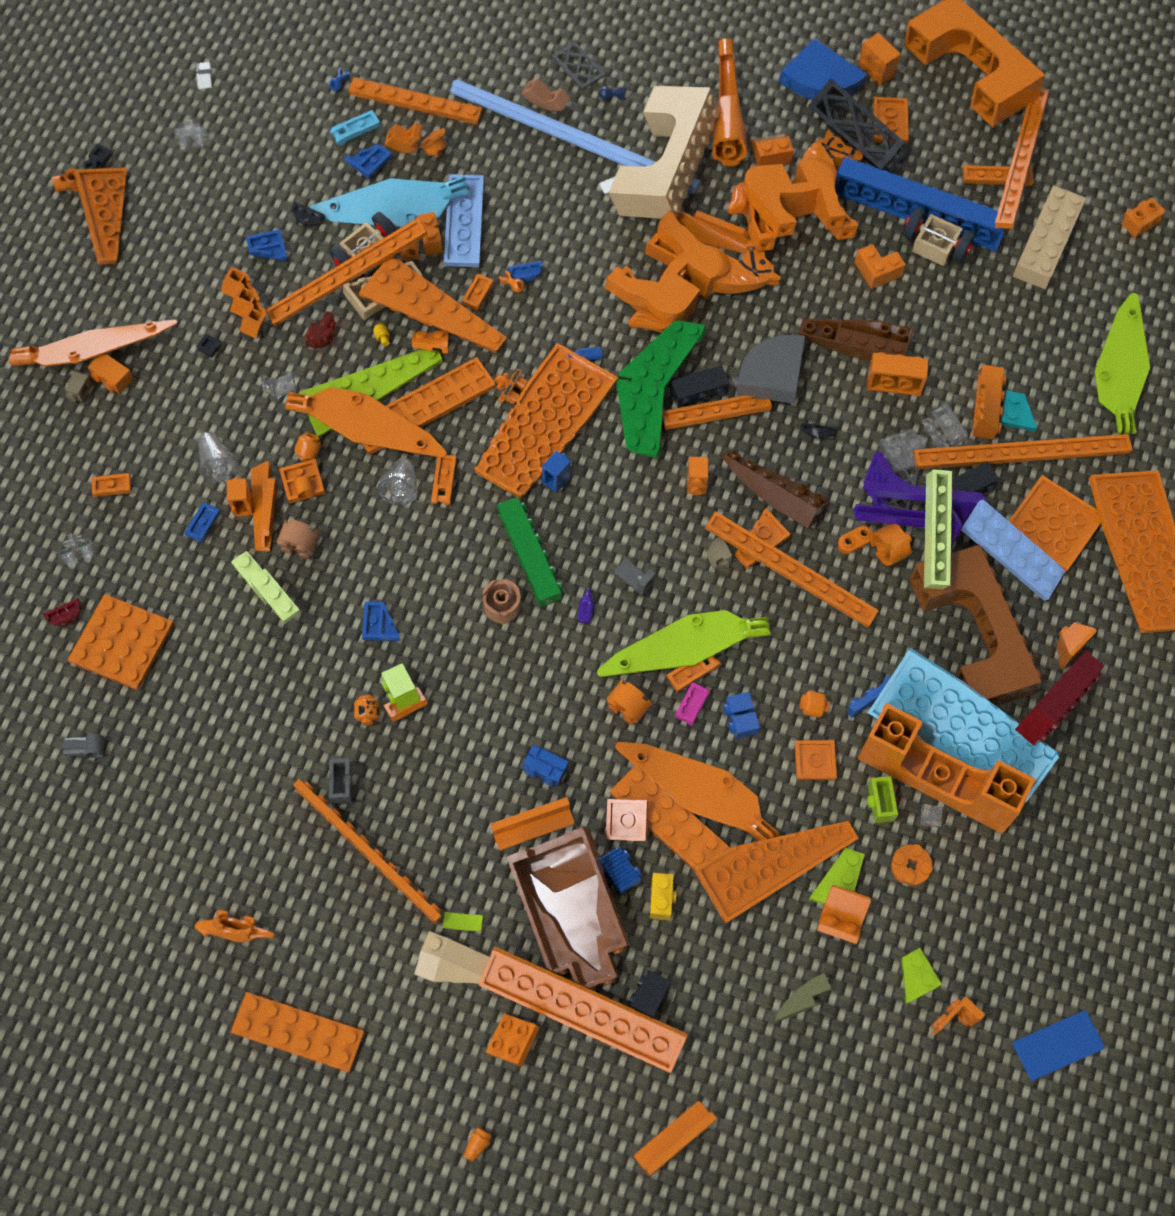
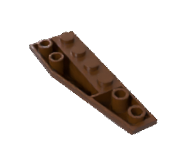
[799,319,914,362]
[721,451,830,528]

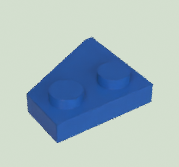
[344,144,392,179]
[246,229,288,261]

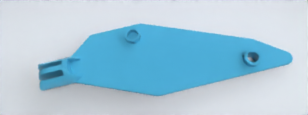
[309,176,470,228]

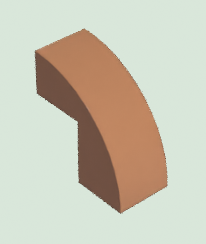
[521,78,570,111]

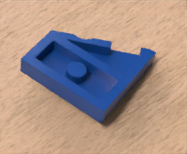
[362,602,400,641]

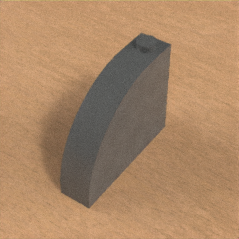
[734,335,805,404]

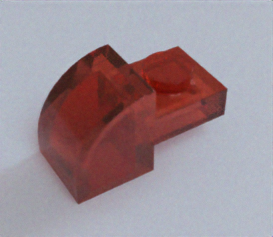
[304,311,336,349]

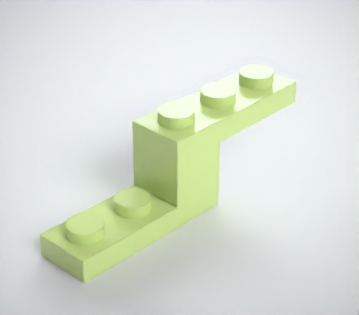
[231,551,300,624]

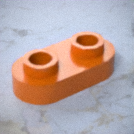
[837,526,873,554]

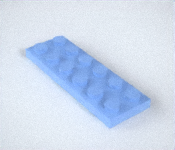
[444,175,484,267]
[961,500,1065,601]

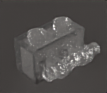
[922,403,969,448]

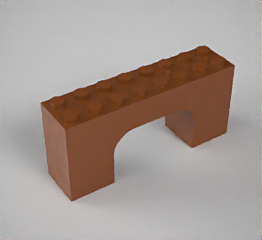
[909,545,1042,706]

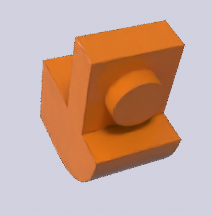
[385,122,422,153]

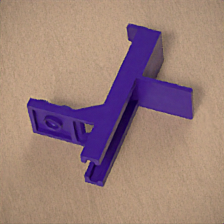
[853,452,988,549]

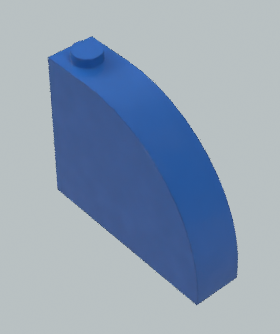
[779,39,867,100]

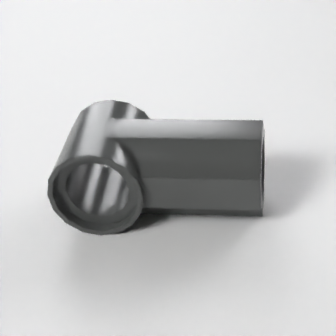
[62,734,104,758]

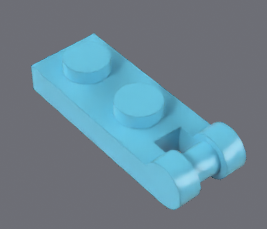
[330,110,380,146]

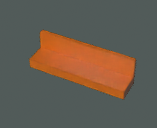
[491,797,575,851]
[634,1101,717,1177]

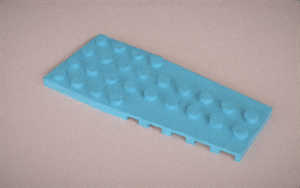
[868,648,1059,802]

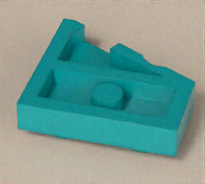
[1000,390,1037,432]

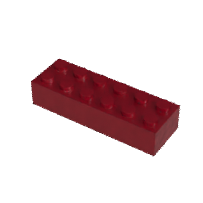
[1015,650,1104,745]

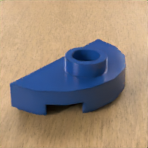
[508,261,542,282]

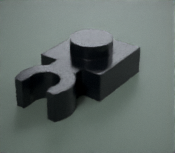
[83,143,113,169]

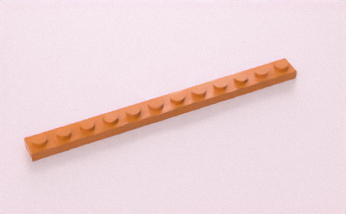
[995,90,1049,229]
[913,434,1132,470]

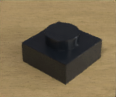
[196,333,222,358]

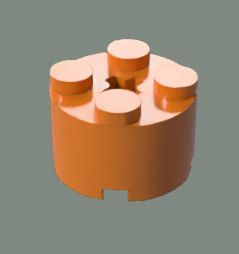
[870,524,912,566]
[607,680,652,725]

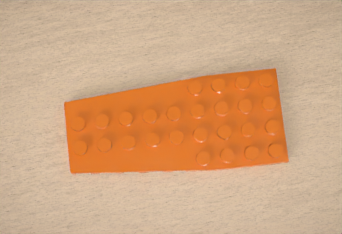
[475,343,618,499]
[1088,470,1175,633]

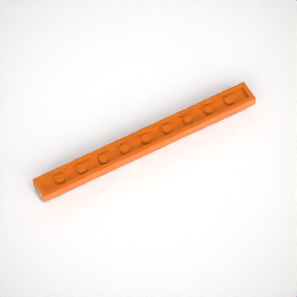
[266,218,428,326]
[705,511,879,628]
[293,779,442,926]

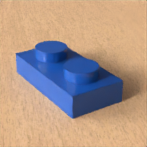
[184,502,221,543]

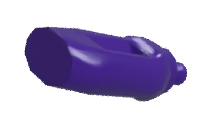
[578,588,594,624]

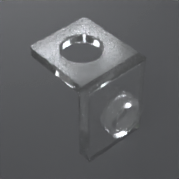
[261,372,296,398]

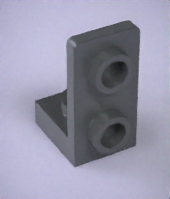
[614,559,656,596]

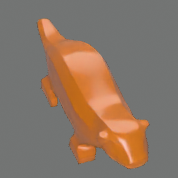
[195,910,275,942]

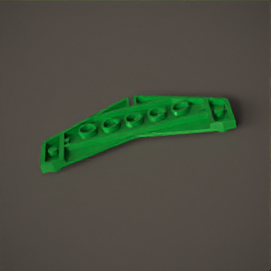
[616,320,707,459]

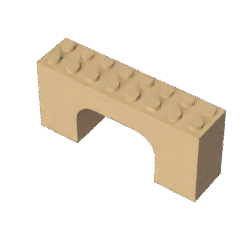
[608,86,720,219]

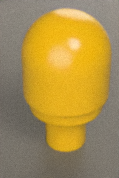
[373,324,390,346]

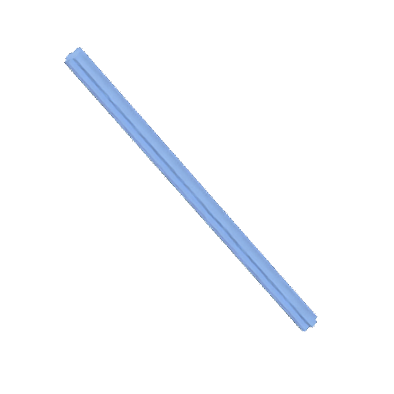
[450,79,701,195]

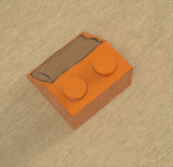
[750,134,794,166]

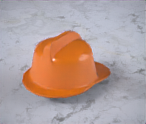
[419,128,447,158]

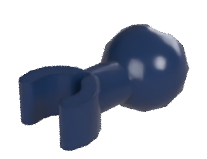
[599,86,626,100]

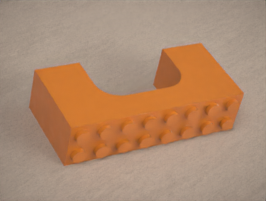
[904,0,1045,127]
[857,703,1036,834]

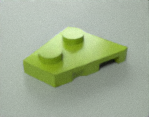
[901,948,942,1005]

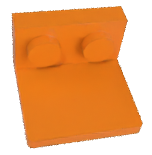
[817,885,871,944]
[931,997,985,1036]

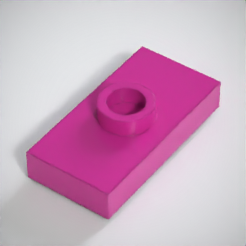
[675,682,710,725]

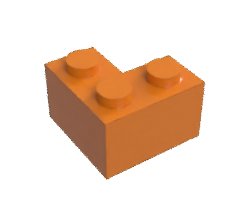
[855,244,906,289]

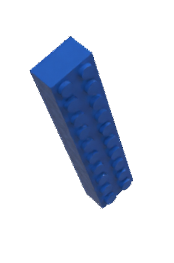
[835,157,1005,252]

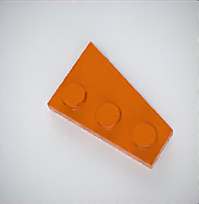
[735,508,791,569]

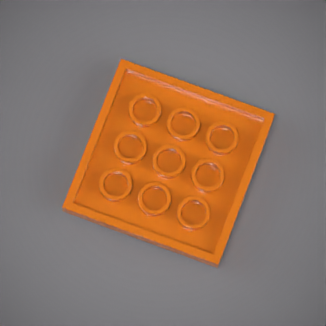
[1009,475,1101,573]
[68,594,174,690]

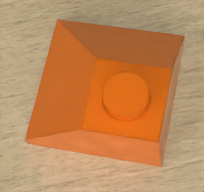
[1057,623,1097,670]

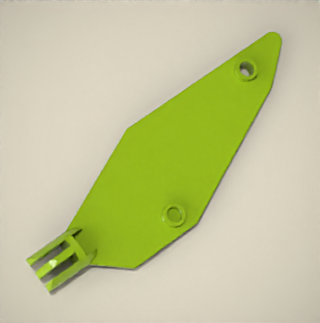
[1095,293,1150,435]
[597,610,771,677]

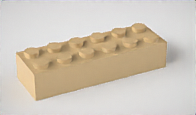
[1012,185,1086,289]

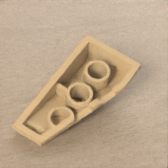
[415,931,490,984]

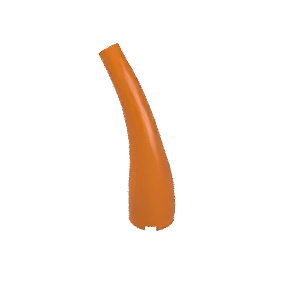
[712,39,747,166]

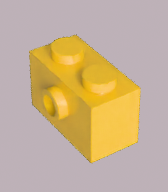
[649,873,676,920]

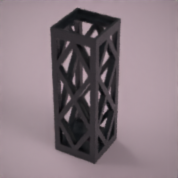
[808,78,913,174]

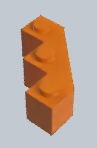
[221,266,267,339]

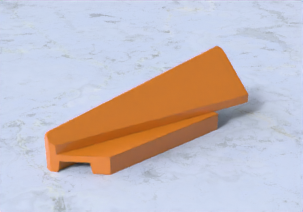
[676,210,750,253]
[251,461,278,552]

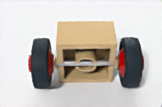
[903,207,975,266]
[329,212,396,276]

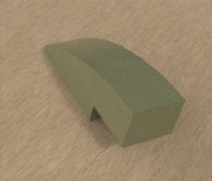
[773,973,831,1023]

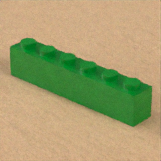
[497,497,563,608]

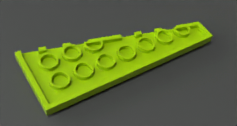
[299,347,443,439]

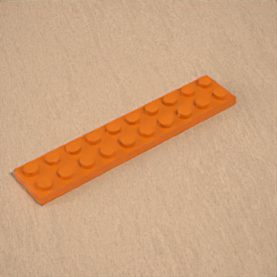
[479,947,688,1073]

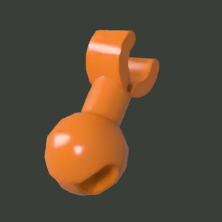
[499,270,525,293]

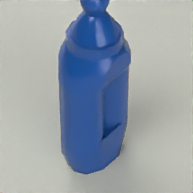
[568,347,602,361]

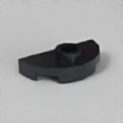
[292,201,326,226]
[800,423,837,439]

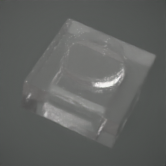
[919,804,942,828]

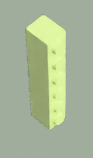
[924,470,952,590]

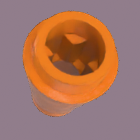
[463,1127,492,1162]

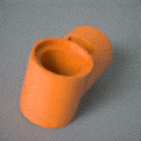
[52,168,79,192]

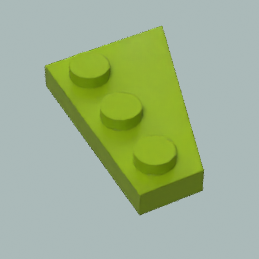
[809,848,865,905]

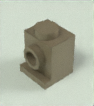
[65,370,92,403]

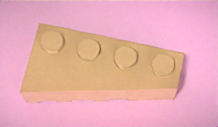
[343,261,423,320]

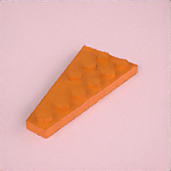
[74,167,127,265]

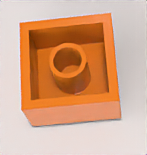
[858,33,901,86]

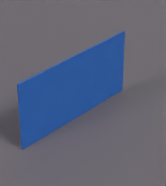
[1012,1010,1105,1081]

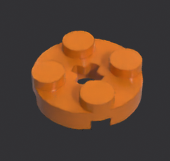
[891,844,933,886]

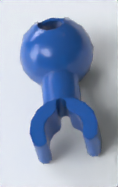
[329,68,350,91]

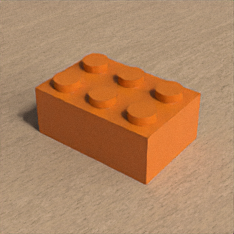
[866,352,928,396]

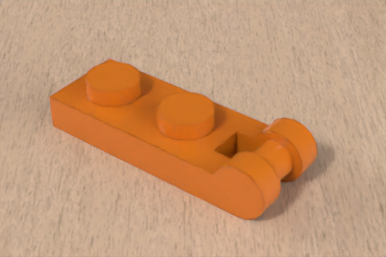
[431,455,457,505]
[666,656,722,693]

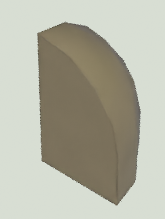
[707,537,732,570]

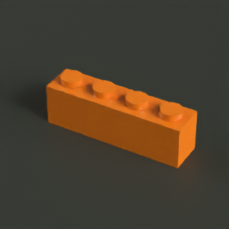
[972,365,1006,440]

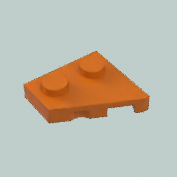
[412,330,449,353]

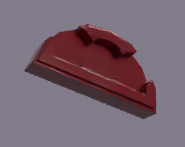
[42,598,81,626]

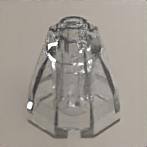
[378,458,417,506]

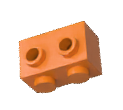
[1121,197,1166,238]

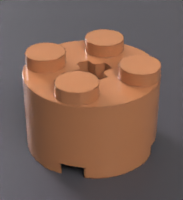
[277,520,321,560]
[482,579,521,624]

